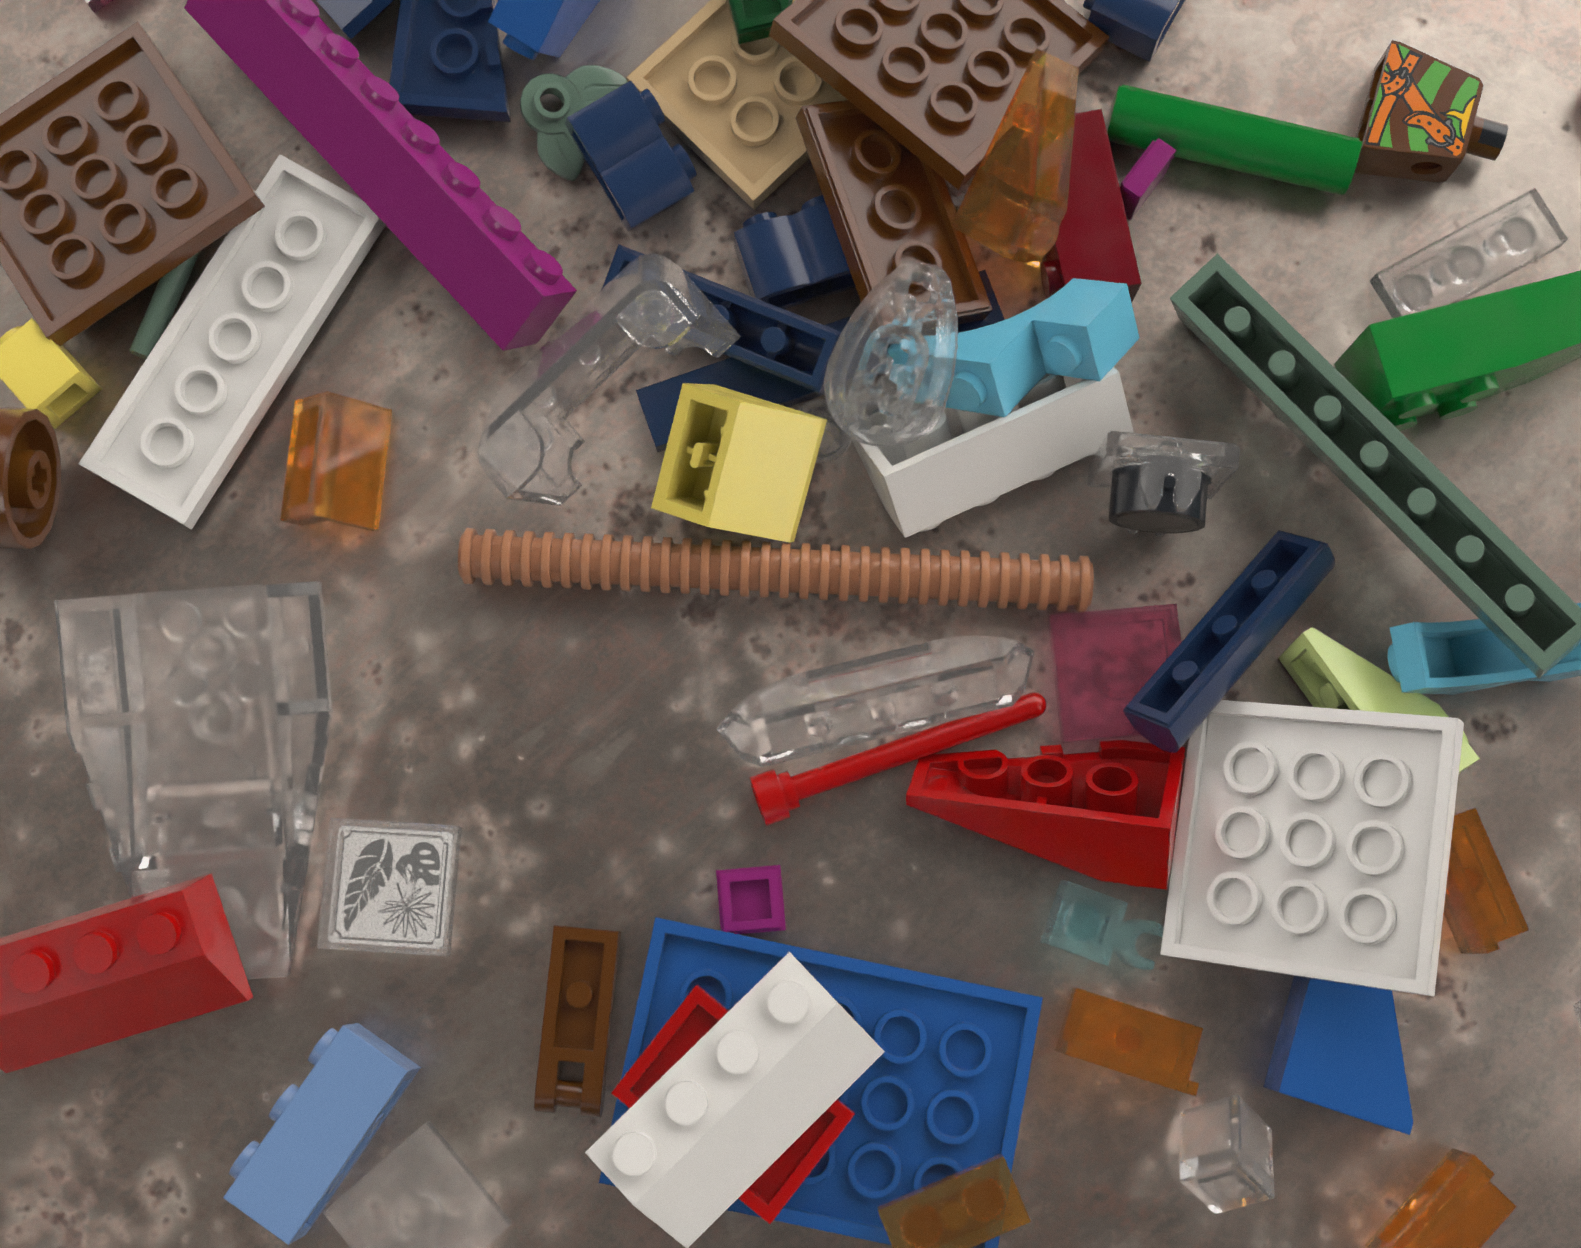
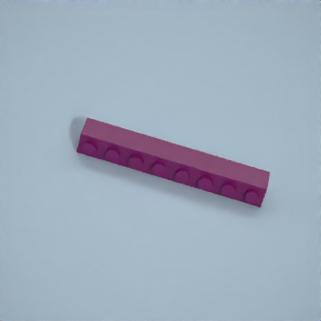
[184,0,577,351]

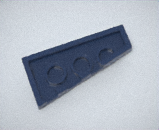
[389,0,511,122]

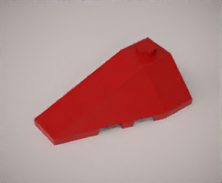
[906,740,1186,890]

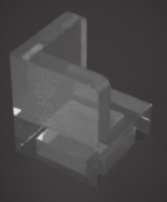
[1179,1094,1275,1214]

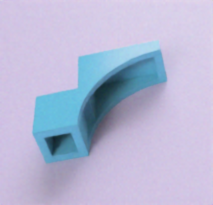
[887,278,1140,417]
[1388,603,1581,695]

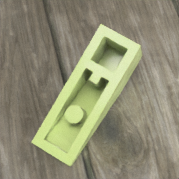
[1278,627,1480,775]

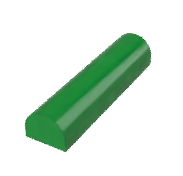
[1106,84,1363,195]

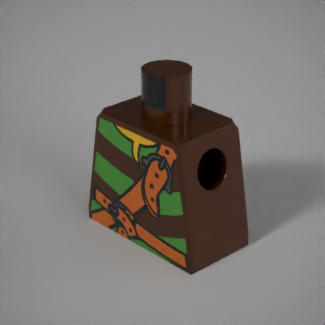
[1354,40,1508,183]

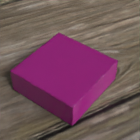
[1120,138,1176,221]
[716,865,786,934]

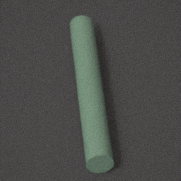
[129,251,200,360]

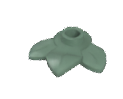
[520,65,627,182]

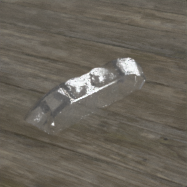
[717,636,1035,767]

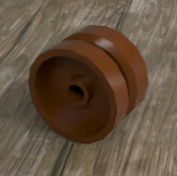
[0,407,61,549]

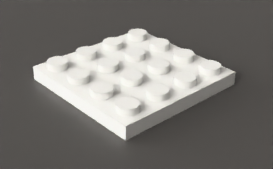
[1160,700,1464,997]

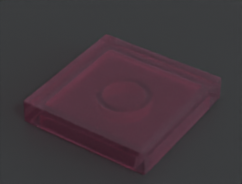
[1047,604,1181,743]

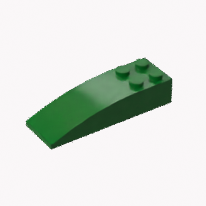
[1334,270,1581,431]

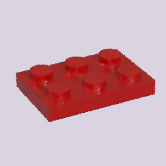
[611,985,855,1224]

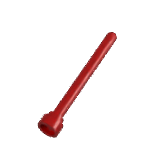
[749,692,1047,826]

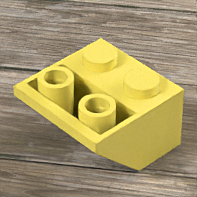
[651,383,827,543]

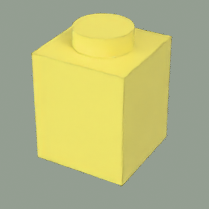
[0,318,102,429]

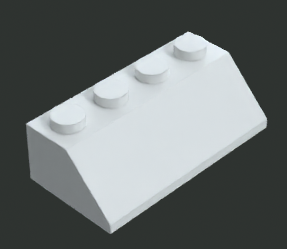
[844,367,1134,538]
[585,952,885,1248]

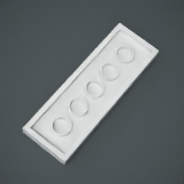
[78,154,386,530]

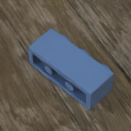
[223,1023,421,1245]

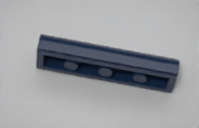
[597,244,849,394]
[1123,530,1335,753]

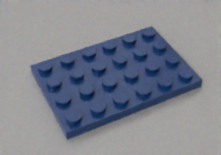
[599,917,1043,1248]

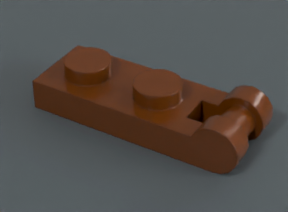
[534,925,621,1118]

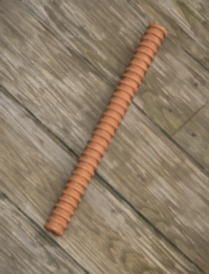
[458,528,1094,612]

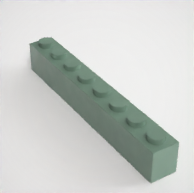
[1170,253,1581,679]

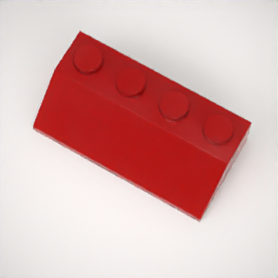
[0,873,253,1073]

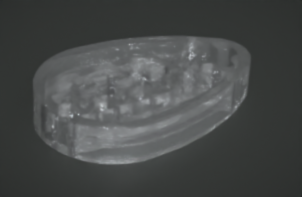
[824,261,958,446]

